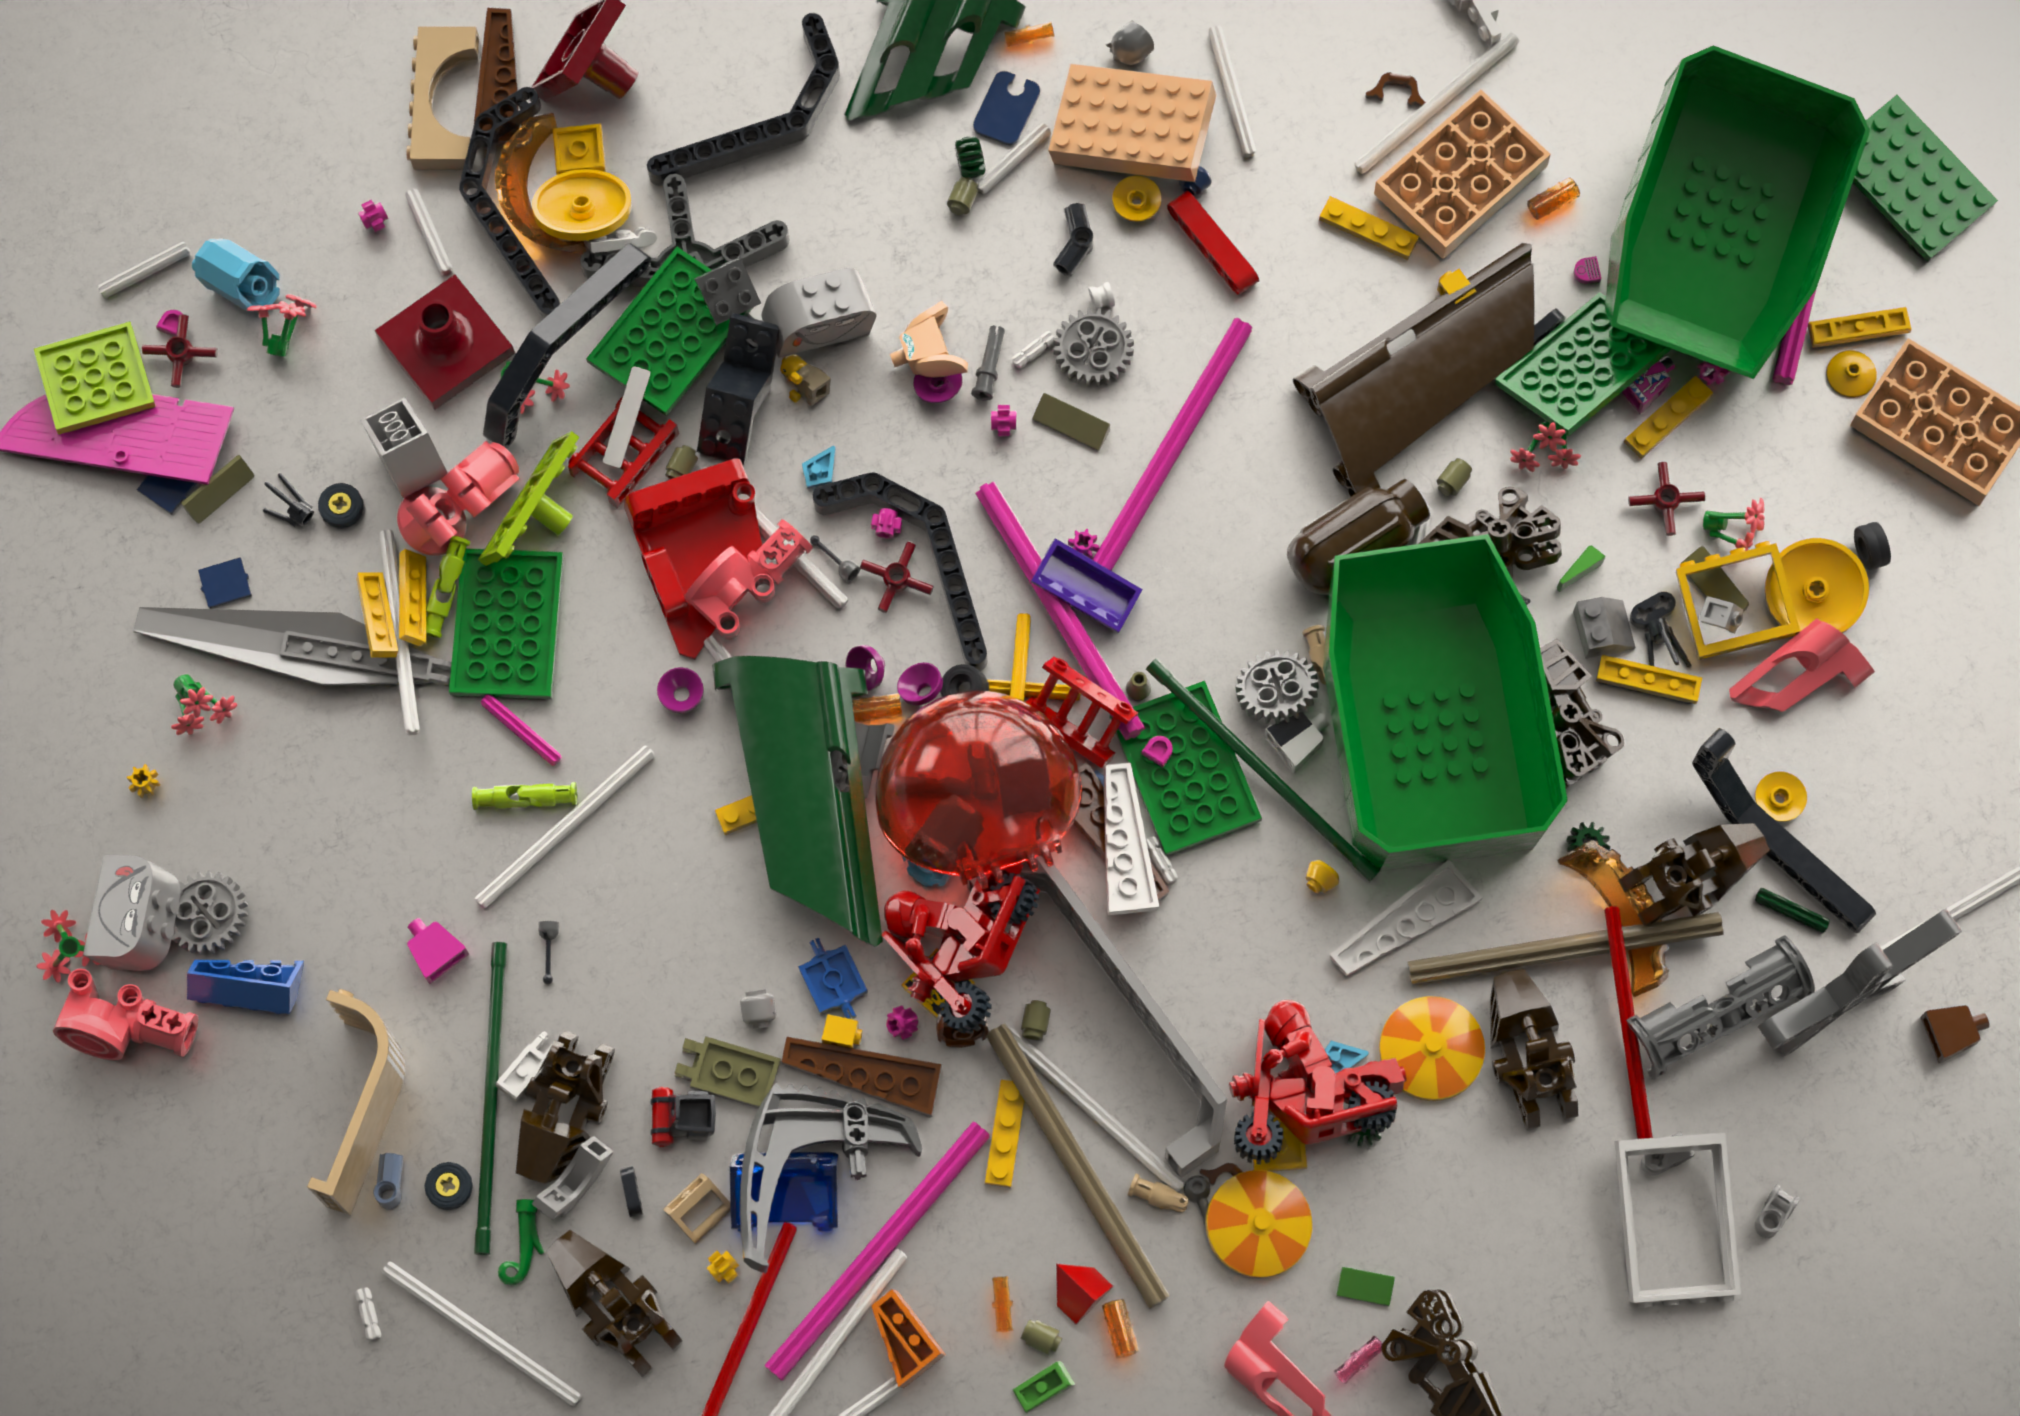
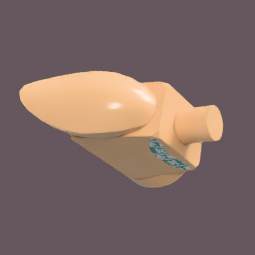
[890,301,968,377]

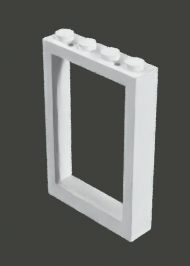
[1615,1133,1741,1308]

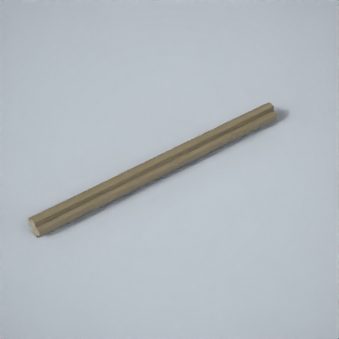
[1408,912,1724,984]
[986,1023,1170,1309]

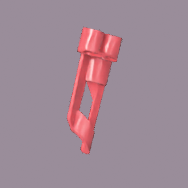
[1729,618,1875,712]
[1224,1301,1331,1416]

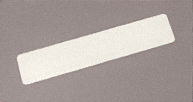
[603,366,651,468]

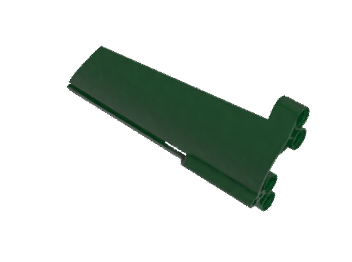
[712,656,883,947]

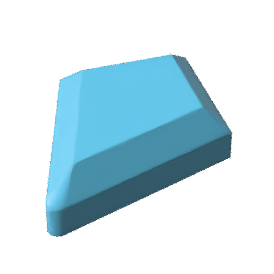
[802,446,836,489]
[1325,1041,1369,1073]

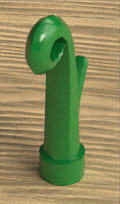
[498,1199,544,1285]

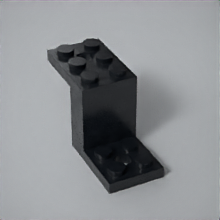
[696,313,779,465]

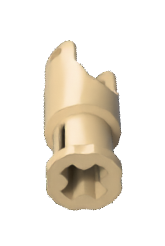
[1302,625,1326,685]
[1127,1173,1188,1213]

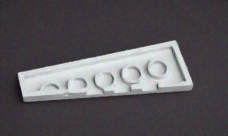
[1104,763,1159,915]
[1330,860,1483,977]

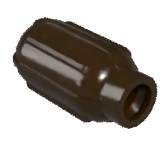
[1287,479,1430,595]

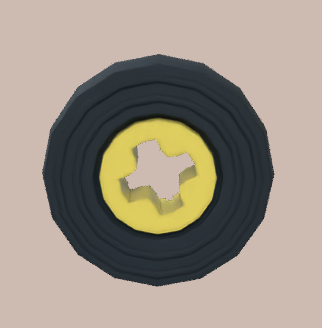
[318,483,364,528]
[424,1162,473,1210]

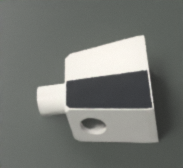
[1265,711,1329,773]

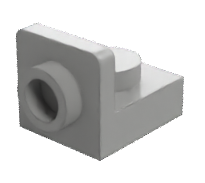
[1698,596,1743,634]

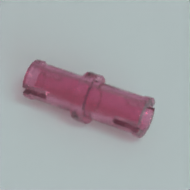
[1334,1336,1383,1384]

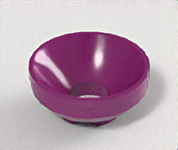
[845,645,885,691]
[897,662,943,706]
[657,667,704,714]

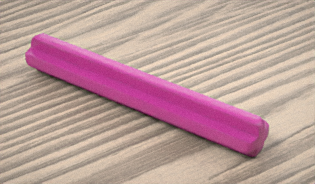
[481,694,562,766]

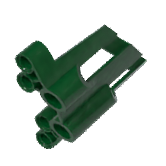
[844,0,1026,121]

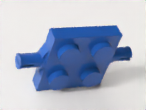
[798,938,868,1019]

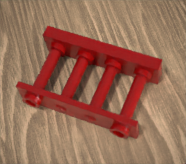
[568,396,679,508]
[1018,657,1138,769]

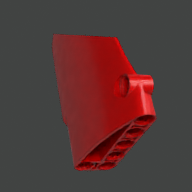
[624,459,762,660]

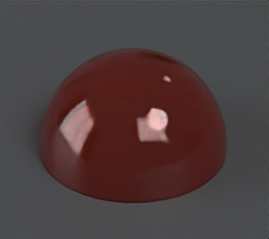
[875,690,1082,889]

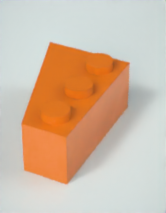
[871,1289,946,1388]

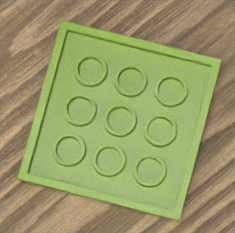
[34,321,156,435]

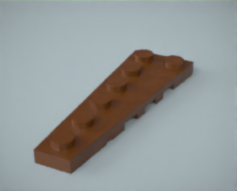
[473,8,522,146]

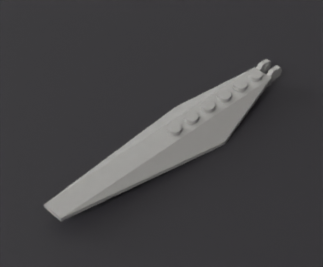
[133,607,452,685]

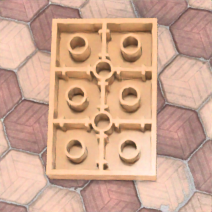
[1048,64,1216,182]
[1374,89,1551,259]
[1850,338,2020,506]

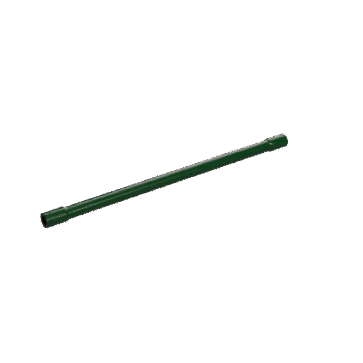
[1146,659,1380,882]
[474,942,507,1255]

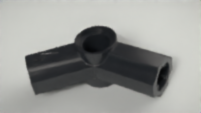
[1053,203,1093,276]

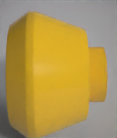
[1305,860,1339,894]

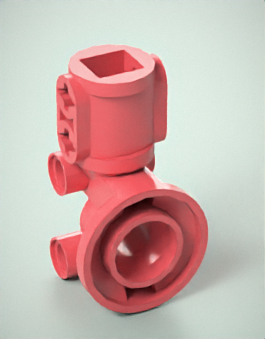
[397,441,520,556]
[684,519,813,640]
[53,969,198,1060]

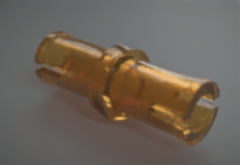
[1004,21,1055,47]
[992,1276,1013,1332]

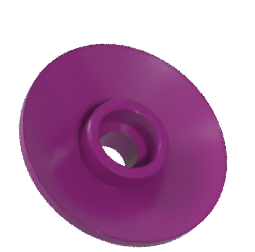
[913,373,963,403]

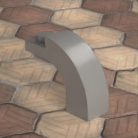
[532,1136,614,1220]

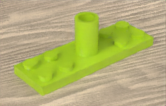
[478,431,579,566]

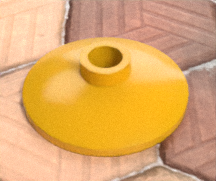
[1112,176,1161,222]
[1826,350,1877,398]
[1755,771,1807,822]

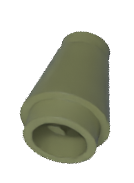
[1126,672,1151,700]

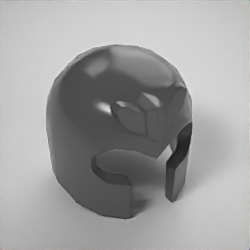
[1106,20,1154,65]

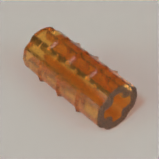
[1527,177,1580,220]
[852,693,902,722]
[1102,1299,1139,1358]

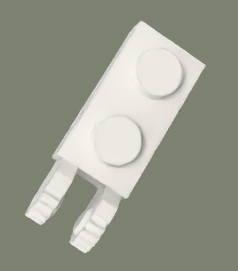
[585,226,658,253]
[496,1031,553,1102]

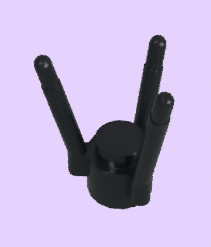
[263,473,314,527]
[1644,618,1692,668]

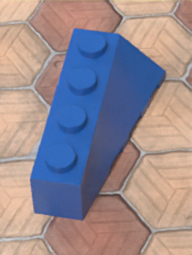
[187,960,304,1014]

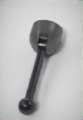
[810,535,860,583]
[538,921,559,984]

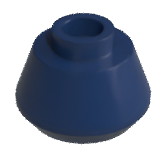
[1179,166,1212,196]

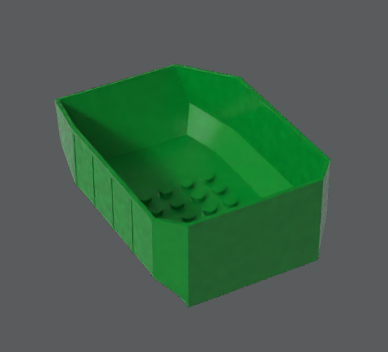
[1605,45,1870,379]
[1323,534,1568,872]

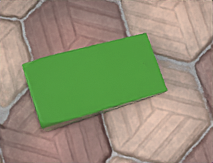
[1557,545,1605,592]
[1013,1361,1075,1413]

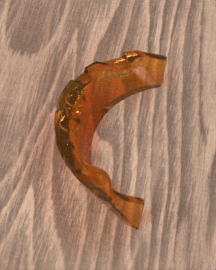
[495,113,587,254]
[1557,840,1669,997]

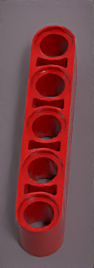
[1167,191,1259,295]

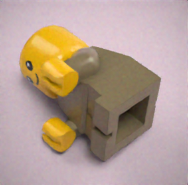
[780,354,831,406]

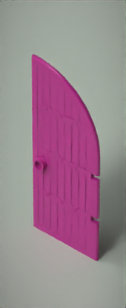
[0,394,234,485]

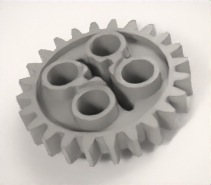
[1053,308,1134,386]
[1235,650,1319,724]
[171,871,248,955]

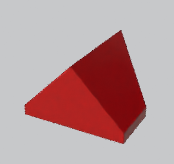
[1056,1264,1113,1325]

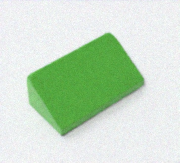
[1336,1267,1395,1306]

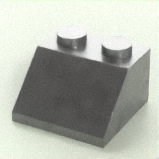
[1573,597,1636,659]

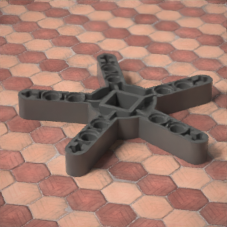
[580,174,790,348]
[1758,909,1962,1056]

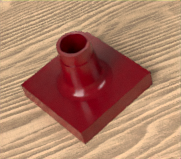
[531,0,639,102]
[374,274,515,410]

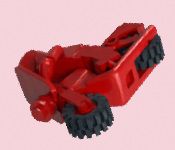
[881,850,1040,1034]
[1229,1000,1407,1165]

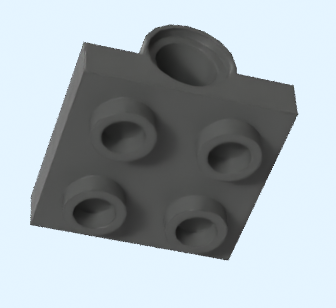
[694,258,762,325]

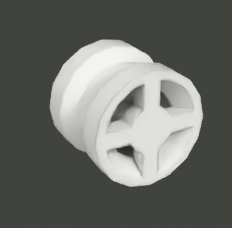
[1089,282,1115,311]

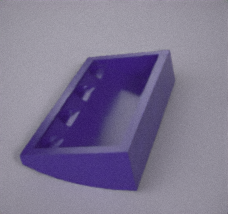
[1031,538,1143,633]

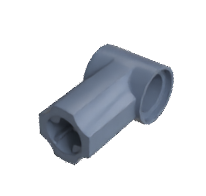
[373,1153,404,1210]

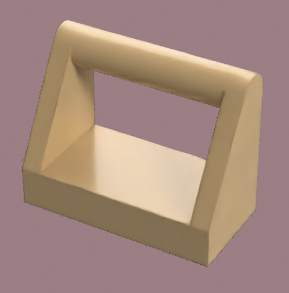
[663,1173,734,1244]

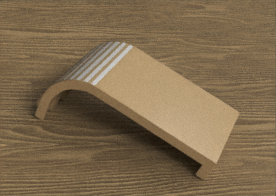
[307,989,405,1216]

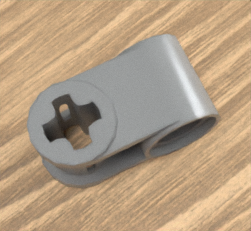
[1641,1132,1694,1176]
[1755,1184,1800,1238]

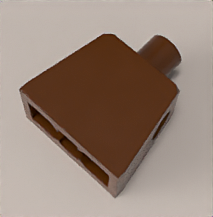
[1920,1005,1990,1064]

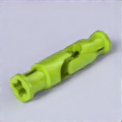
[426,536,471,638]
[472,782,578,810]

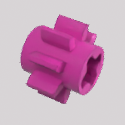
[358,200,388,232]
[1697,361,1730,385]
[991,405,1016,436]
[871,508,902,539]
[1068,529,1099,559]
[886,1005,919,1040]

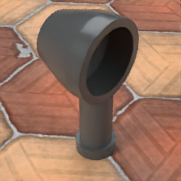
[1184,1175,1210,1225]

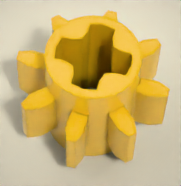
[126,764,161,798]
[706,1250,739,1284]

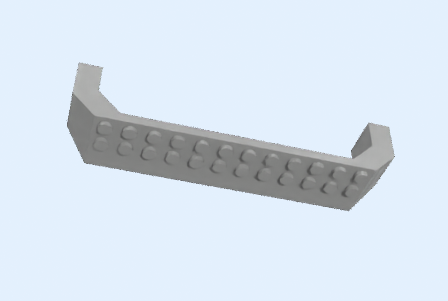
[966,846,1227,1178]

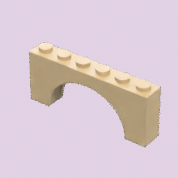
[406,26,479,170]

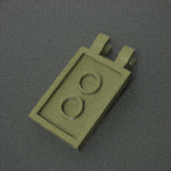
[674,1036,781,1108]

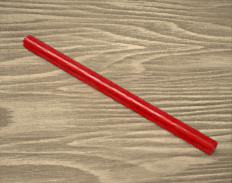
[1604,906,1653,1139]
[701,1222,797,1416]

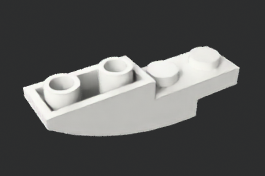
[1449,0,1501,48]

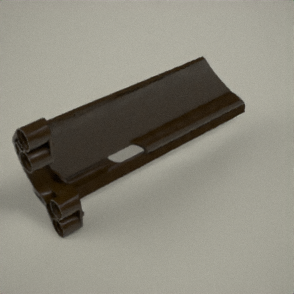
[1293,243,1535,497]

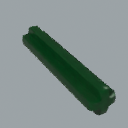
[1755,888,1830,933]

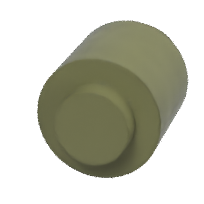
[947,177,978,215]
[665,445,698,479]
[1436,458,1472,496]
[1021,1000,1051,1041]
[1021,1319,1062,1355]

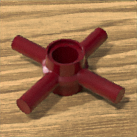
[142,314,218,388]
[1628,462,1705,536]
[860,542,934,613]

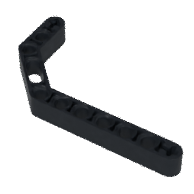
[647,13,840,186]
[459,87,561,318]
[483,243,651,449]
[813,472,988,671]
[1692,728,1876,933]

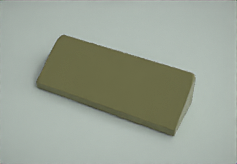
[1032,393,1110,451]
[181,455,255,524]
[1680,545,1749,612]

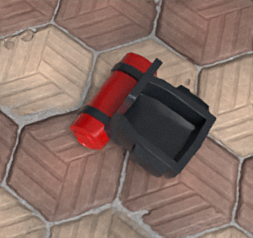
[650,1087,716,1147]

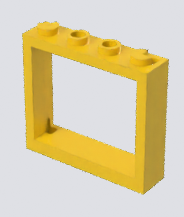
[1675,541,1800,660]

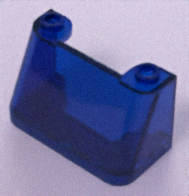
[729,1152,839,1232]

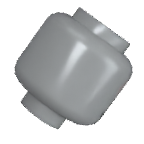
[740,990,776,1029]

